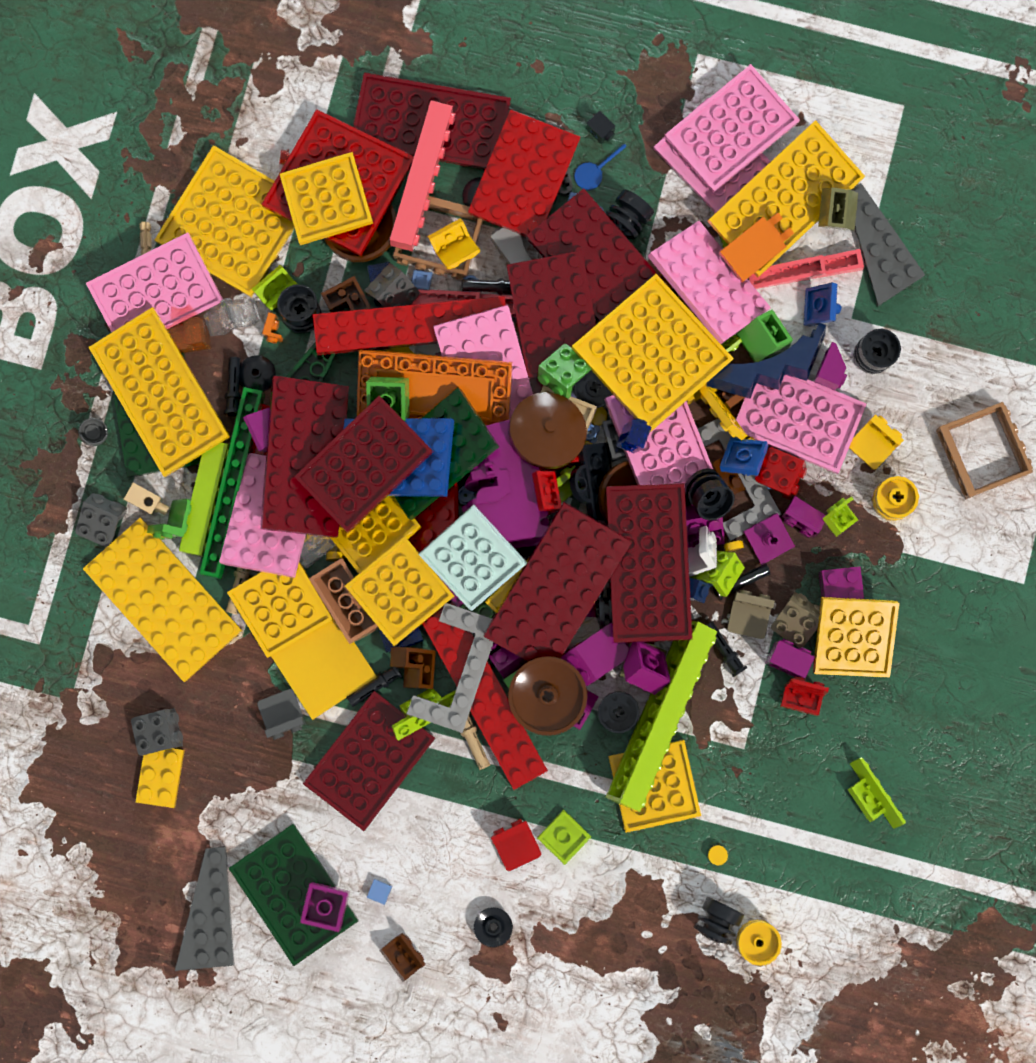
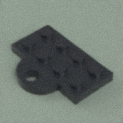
[569,442,612,521]

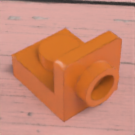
[262,312,283,344]

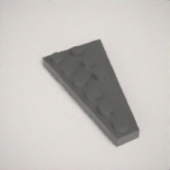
[852,183,925,307]
[175,847,235,971]

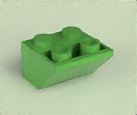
[737,309,793,363]

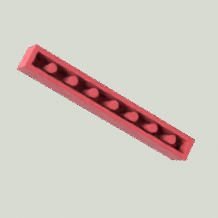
[390,101,455,252]

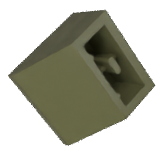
[818,187,858,231]

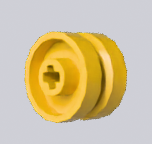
[872,476,919,521]
[735,919,782,966]

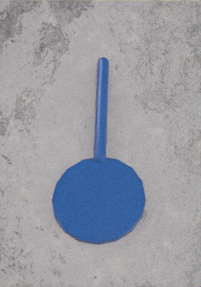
[574,144,626,190]

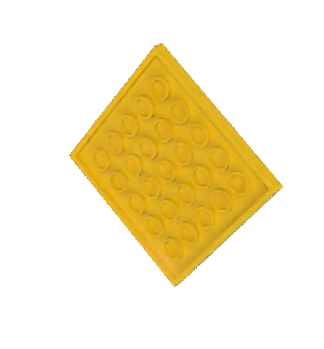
[154,145,295,298]
[571,274,734,433]

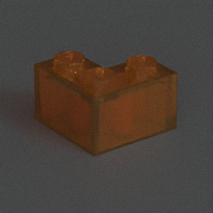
[168,317,212,353]

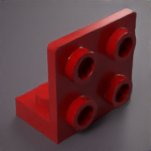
[532,471,561,516]

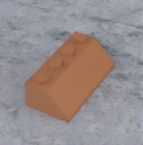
[309,558,379,644]

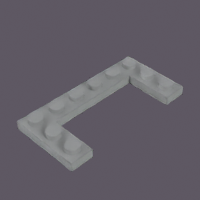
[698,418,781,541]
[407,603,493,733]

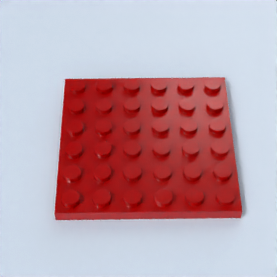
[261,109,414,256]

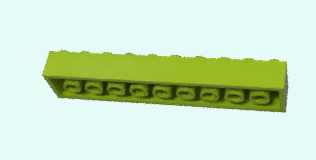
[605,621,717,812]

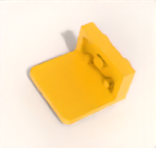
[427,218,480,269]
[849,414,904,470]

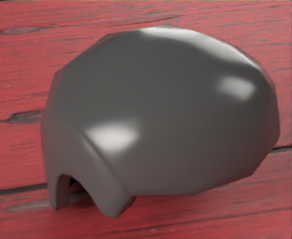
[78,418,108,447]

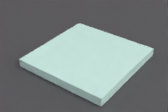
[418,505,527,611]

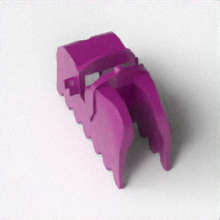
[462,419,549,549]

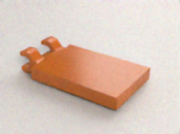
[719,213,794,283]

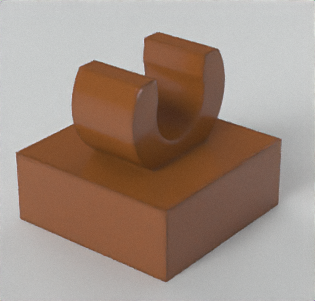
[721,392,745,410]

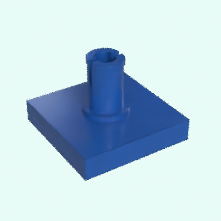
[804,282,841,327]
[720,438,768,476]

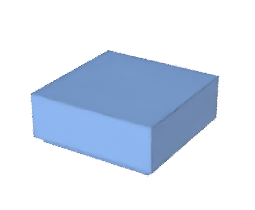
[411,269,433,290]
[367,879,392,905]

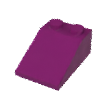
[561,622,630,687]

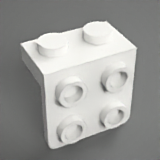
[688,526,717,577]

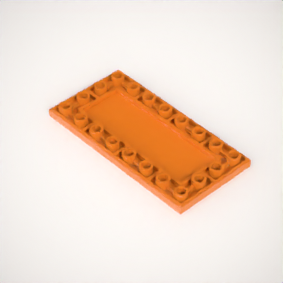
[357,349,513,426]

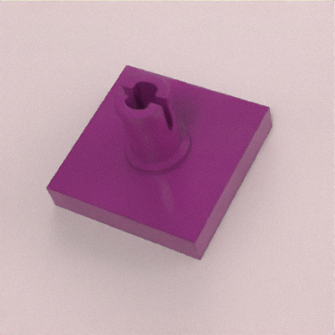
[743,513,795,565]

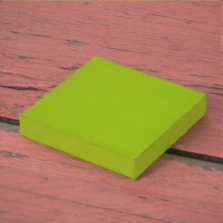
[537,810,591,865]

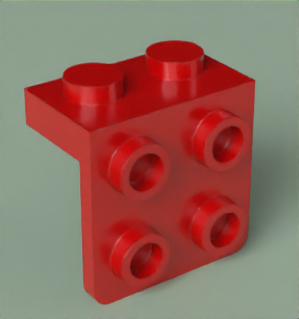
[755,447,808,500]
[780,677,829,716]
[491,819,541,871]

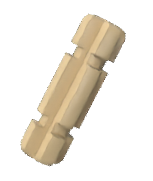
[140,222,152,255]

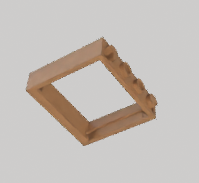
[393,196,484,280]
[936,402,1033,500]

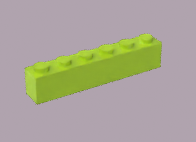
[179,443,230,557]

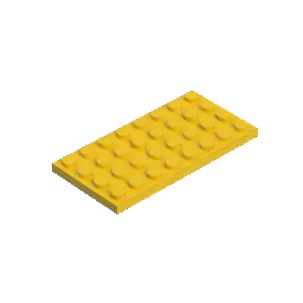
[707,120,865,277]
[89,307,230,477]
[83,517,243,682]

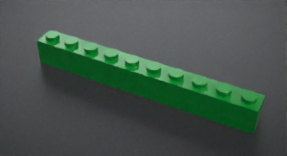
[199,387,265,580]

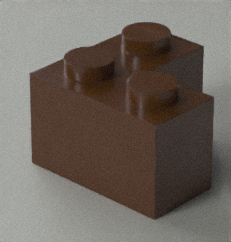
[321,276,372,313]
[390,647,436,689]

